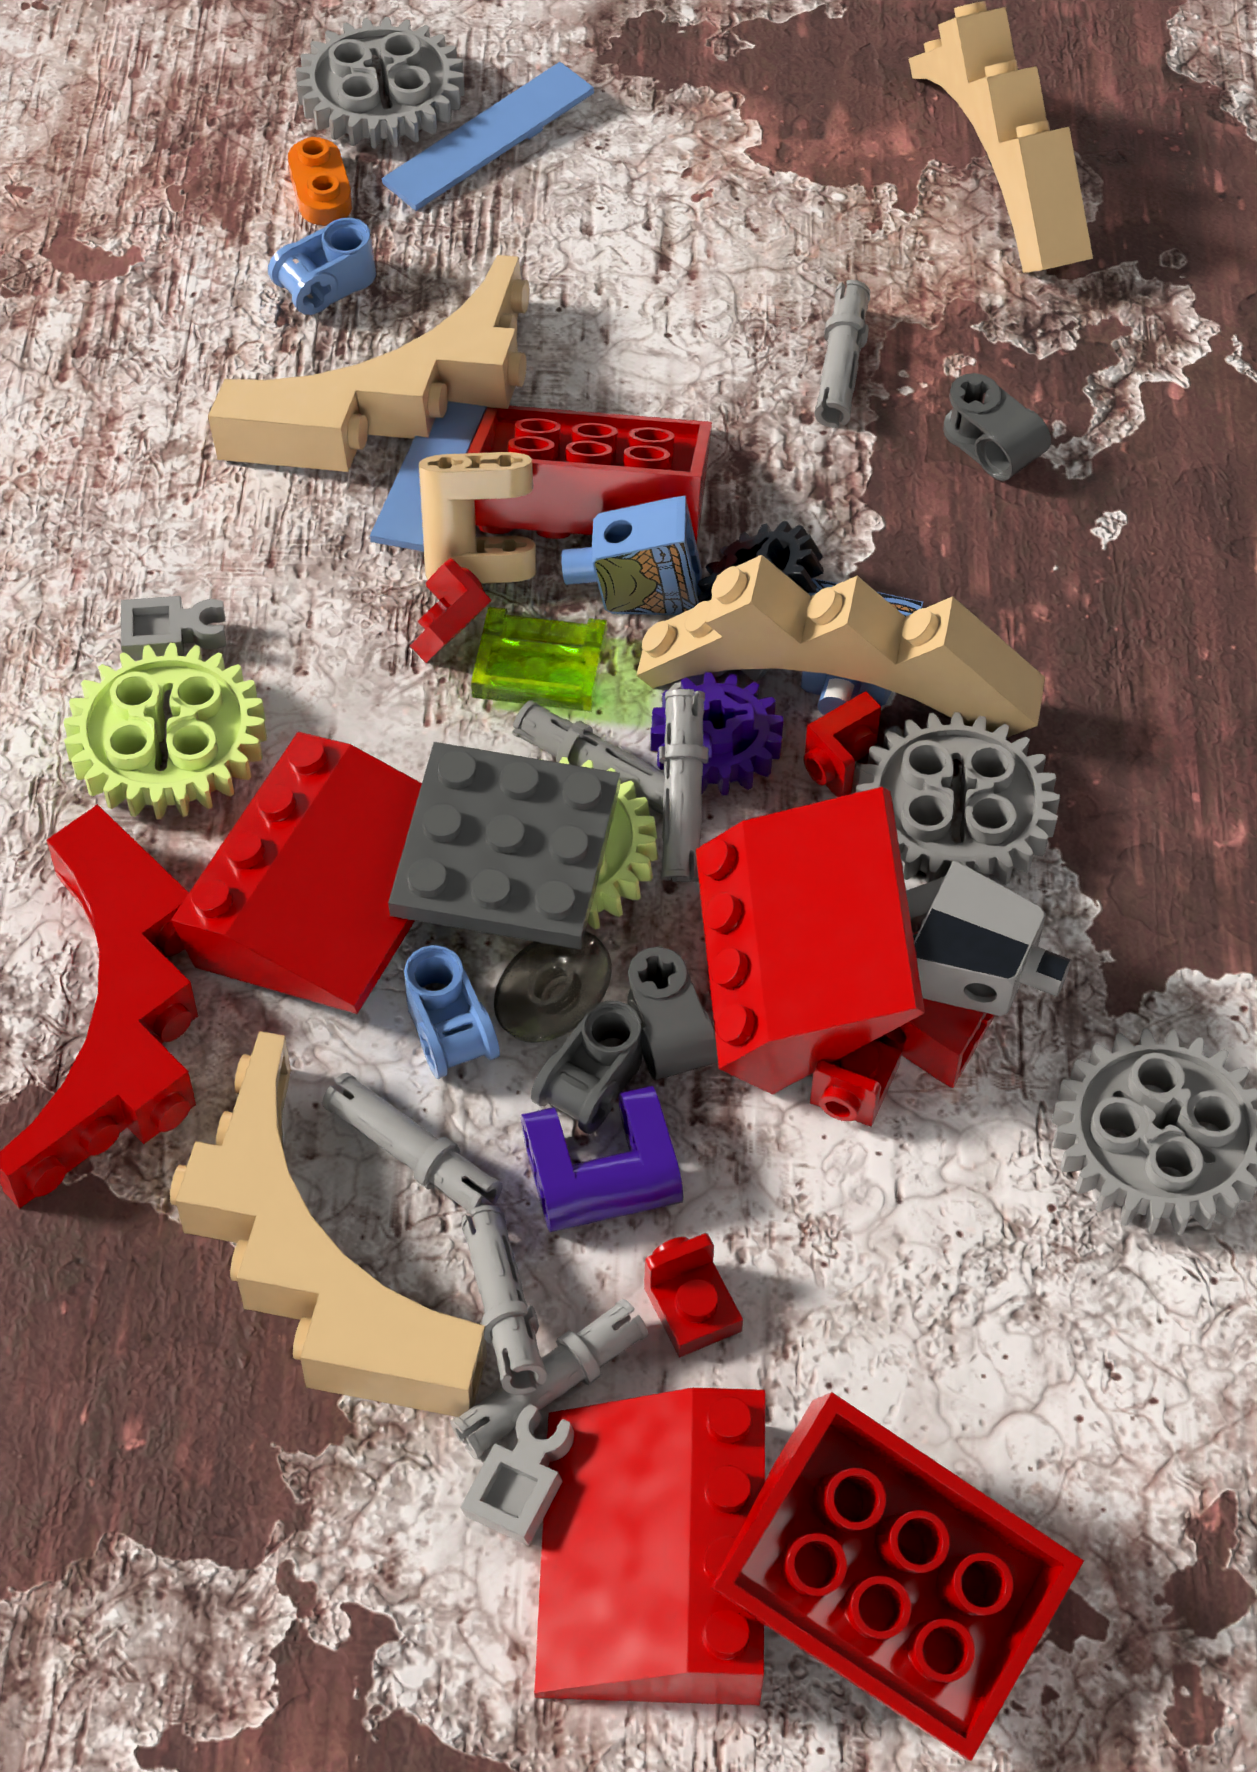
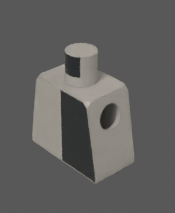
[914,861,1072,1016]

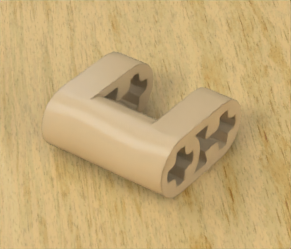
[419,452,537,584]

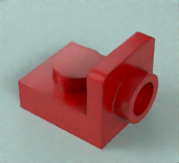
[410,558,492,663]
[803,691,881,797]
[810,1040,902,1127]
[644,1233,743,1358]

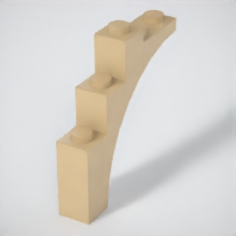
[909,1,1093,273]
[208,255,530,472]
[636,555,1045,737]
[170,1031,487,1417]

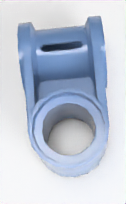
[268,218,376,315]
[404,945,500,1079]

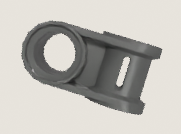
[943,373,1051,481]
[627,947,718,1081]
[531,1001,642,1134]

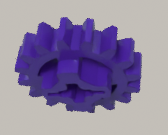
[650,672,784,796]

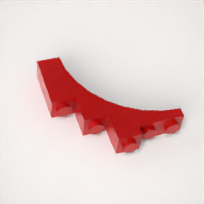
[0,804,198,1209]

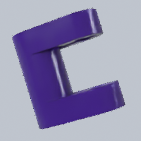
[521,1086,684,1232]

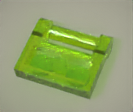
[471,606,608,712]

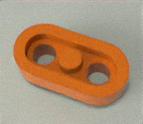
[288,137,352,226]

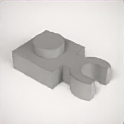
[121,596,226,661]
[460,1404,574,1546]

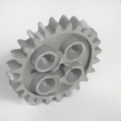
[296,17,465,148]
[856,712,1060,885]
[1052,1028,1257,1235]

